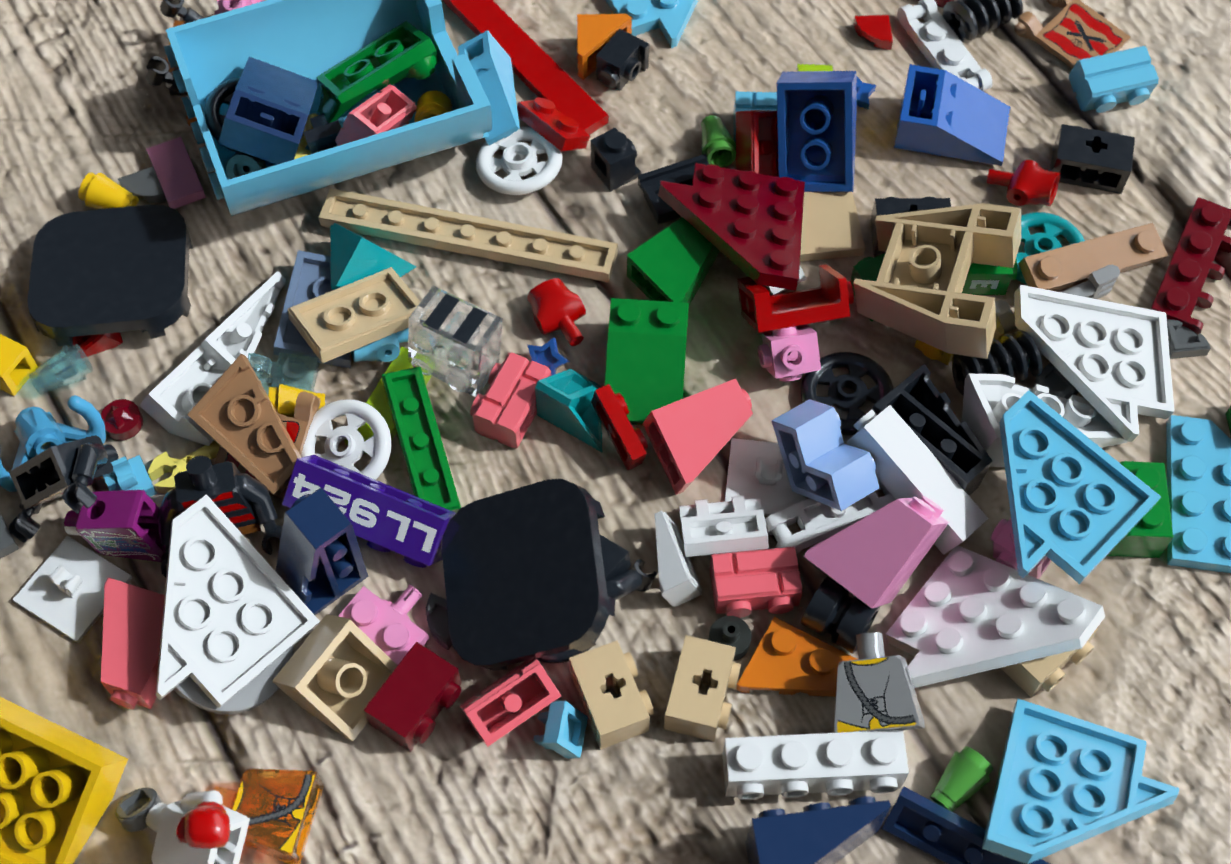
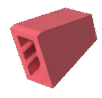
[642,378,753,495]
[101,577,165,709]

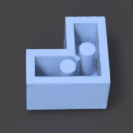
[771,399,879,511]

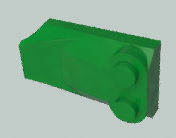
[316,21,438,123]

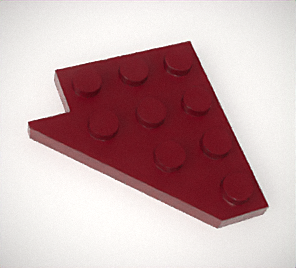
[658,163,805,291]

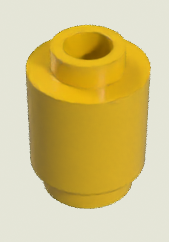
[414,91,453,122]

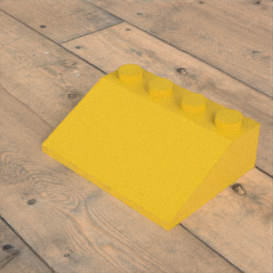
[0,697,128,864]

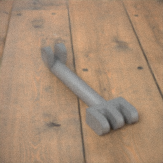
[995,265,1120,334]

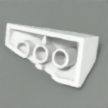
[962,373,1128,467]

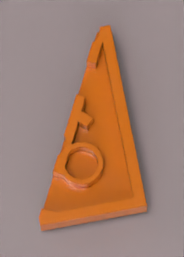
[736,617,859,697]

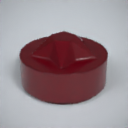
[101,399,143,440]

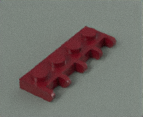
[1150,197,1231,335]

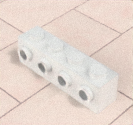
[722,730,909,800]

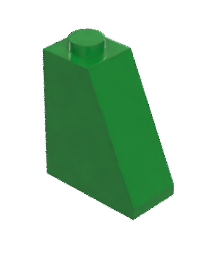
[627,217,719,306]

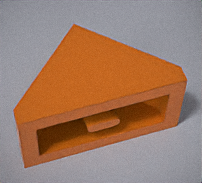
[577,14,632,80]

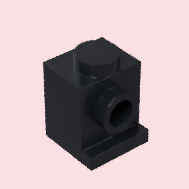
[596,29,649,91]
[590,128,641,192]

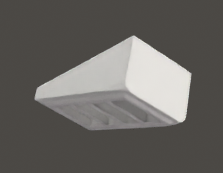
[654,510,702,607]

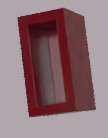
[363,641,462,752]

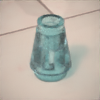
[29,344,93,395]

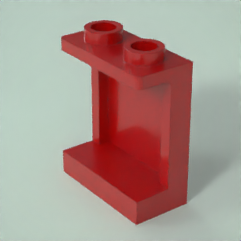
[737,264,854,333]

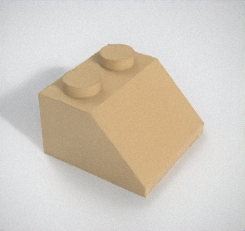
[273,614,398,742]

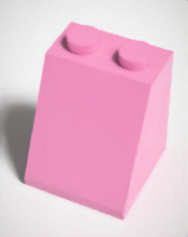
[804,496,949,609]

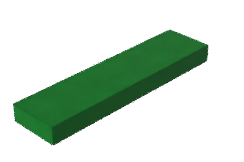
[382,366,461,513]

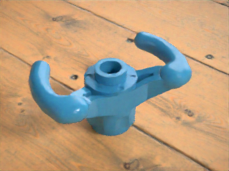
[0,395,106,492]

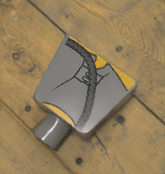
[834,632,925,733]

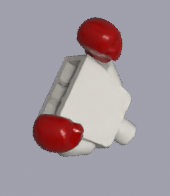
[146,790,250,864]

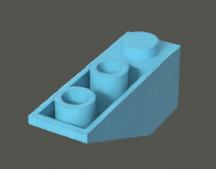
[458,30,520,145]

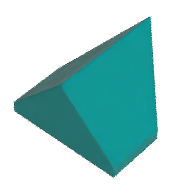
[330,223,417,290]
[535,369,603,453]

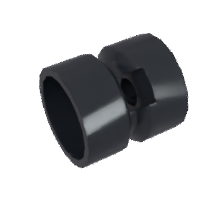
[800,577,880,654]

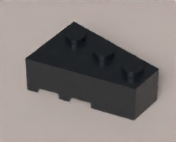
[872,364,993,496]

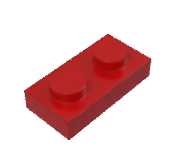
[517,98,590,152]
[591,384,648,471]

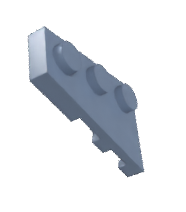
[274,250,351,369]

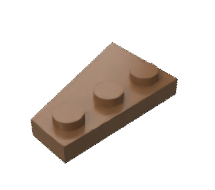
[187,354,302,496]

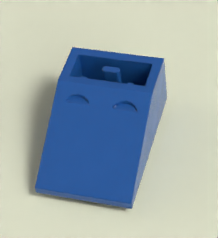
[894,64,1010,166]

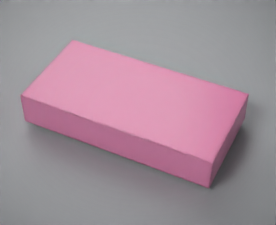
[146,137,206,209]

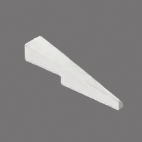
[139,271,286,446]

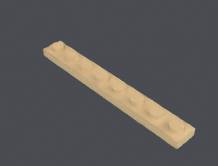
[319,188,618,282]

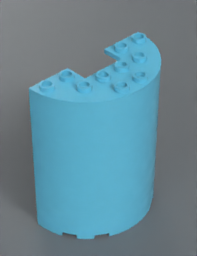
[163,0,492,216]

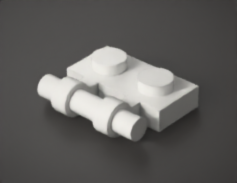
[679,495,769,557]

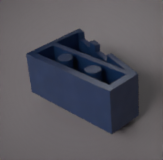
[275,488,369,615]

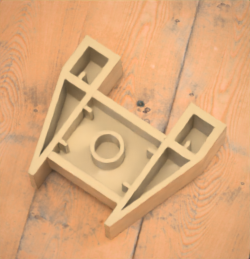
[853,203,1021,359]

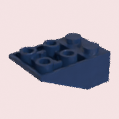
[218,56,319,165]
[745,796,891,864]

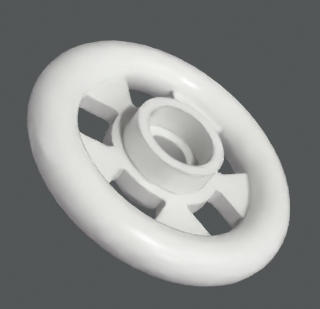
[476,126,562,195]
[301,399,391,480]

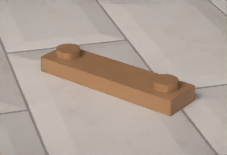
[1018,223,1168,291]

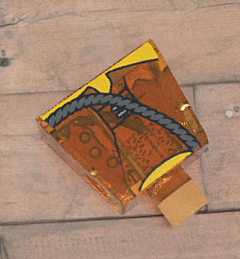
[214,769,324,864]

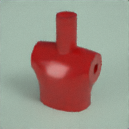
[987,160,1060,207]
[527,278,586,346]

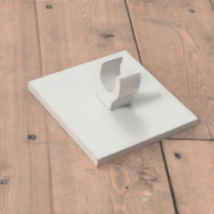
[725,438,807,516]
[13,536,132,643]

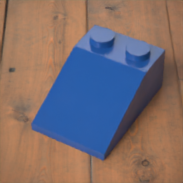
[776,71,857,192]

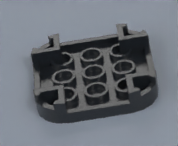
[27,204,193,347]
[442,478,616,671]

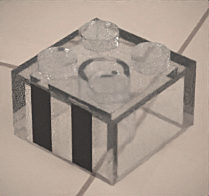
[408,286,503,397]

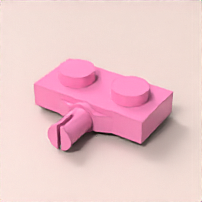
[338,584,430,665]

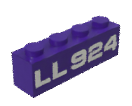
[282,455,456,568]

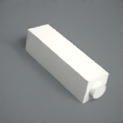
[847,405,988,555]

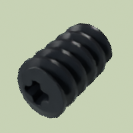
[942,0,1023,42]
[952,330,1043,396]

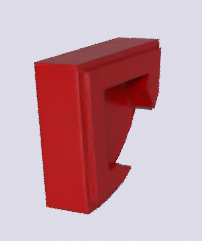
[853,15,893,49]

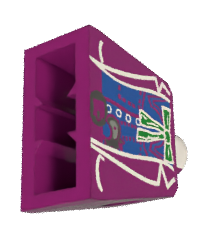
[64,490,166,562]

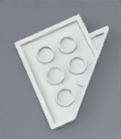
[1014,285,1174,442]
[156,494,320,709]
[885,546,1105,688]

